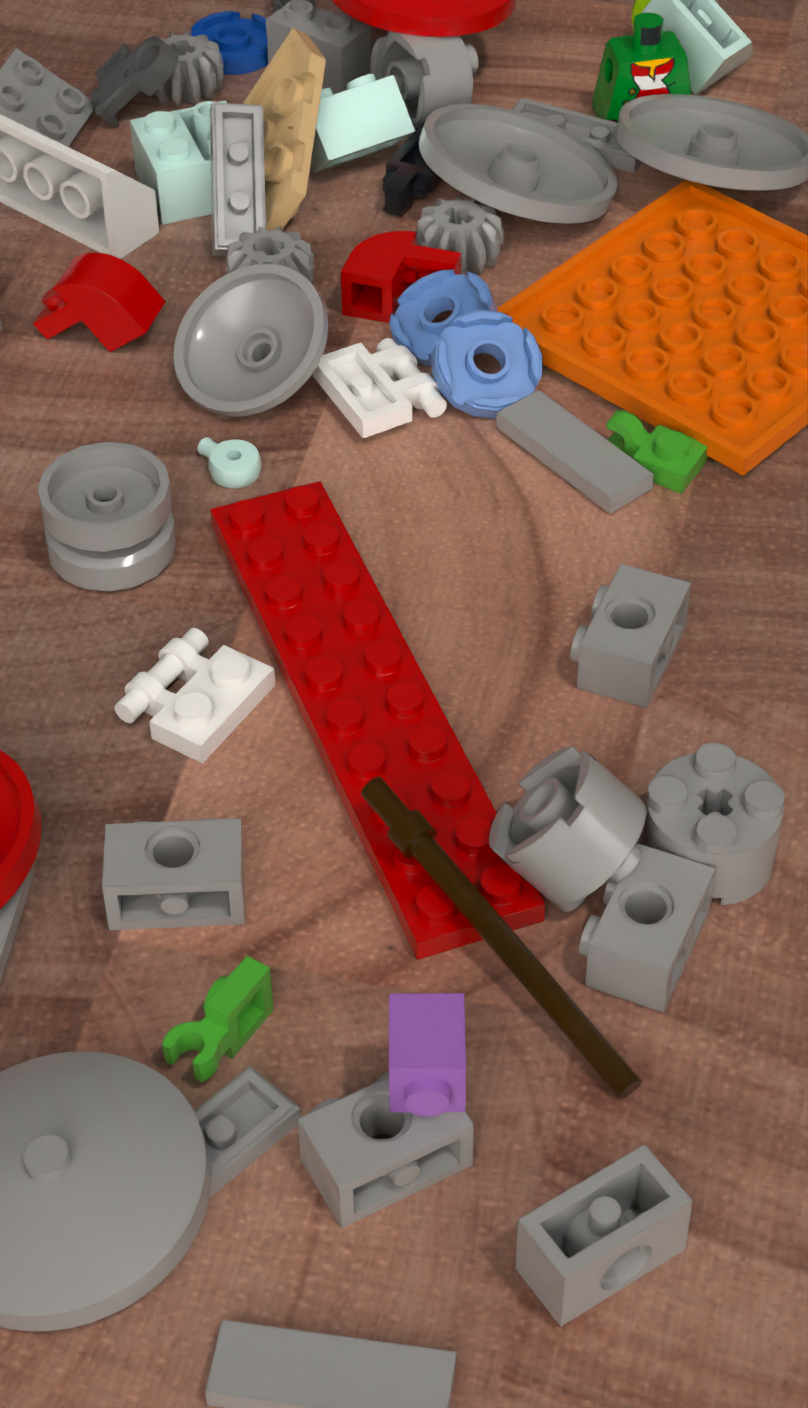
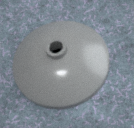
[173,264,328,417]

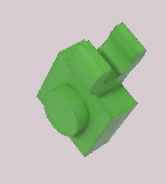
[606,410,708,494]
[162,956,274,1082]

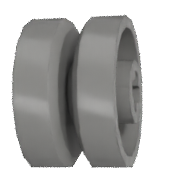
[37,442,177,592]

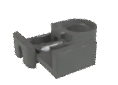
[91,36,178,128]

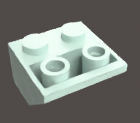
[633,0,753,95]
[310,74,415,173]
[130,100,227,225]

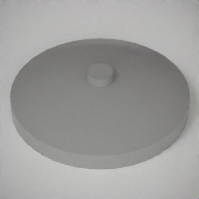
[616,94,808,191]
[419,104,617,224]
[0,1051,212,1331]

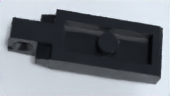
[383,121,443,217]

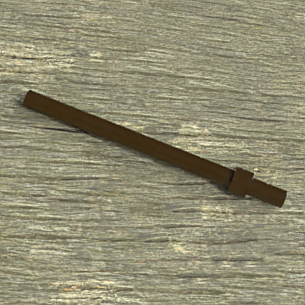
[361,777,641,1100]

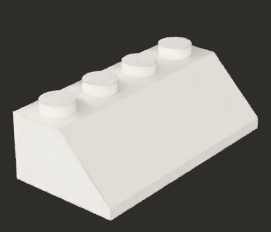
[0,114,159,259]

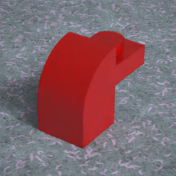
[340,231,461,323]
[33,252,166,352]

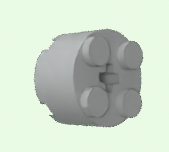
[370,31,479,128]
[643,743,785,905]
[489,747,648,912]

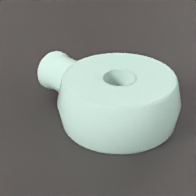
[197,437,262,489]

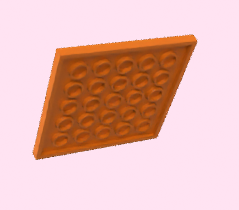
[497,180,808,476]

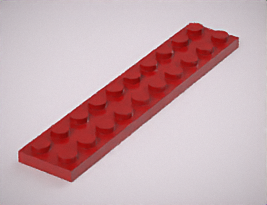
[210,481,545,960]

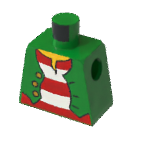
[592,12,691,123]

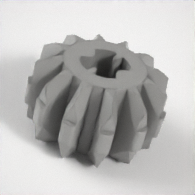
[152,31,224,106]
[415,195,504,275]
[225,226,314,283]

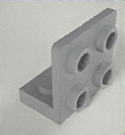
[0,48,96,147]

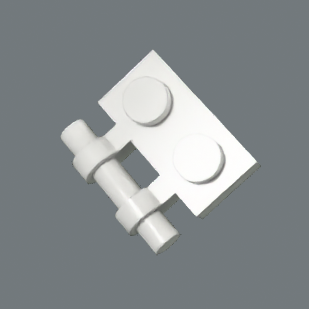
[313,338,447,438]
[114,628,276,764]

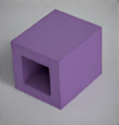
[389,993,466,1116]

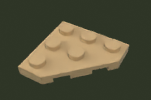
[243,27,326,230]

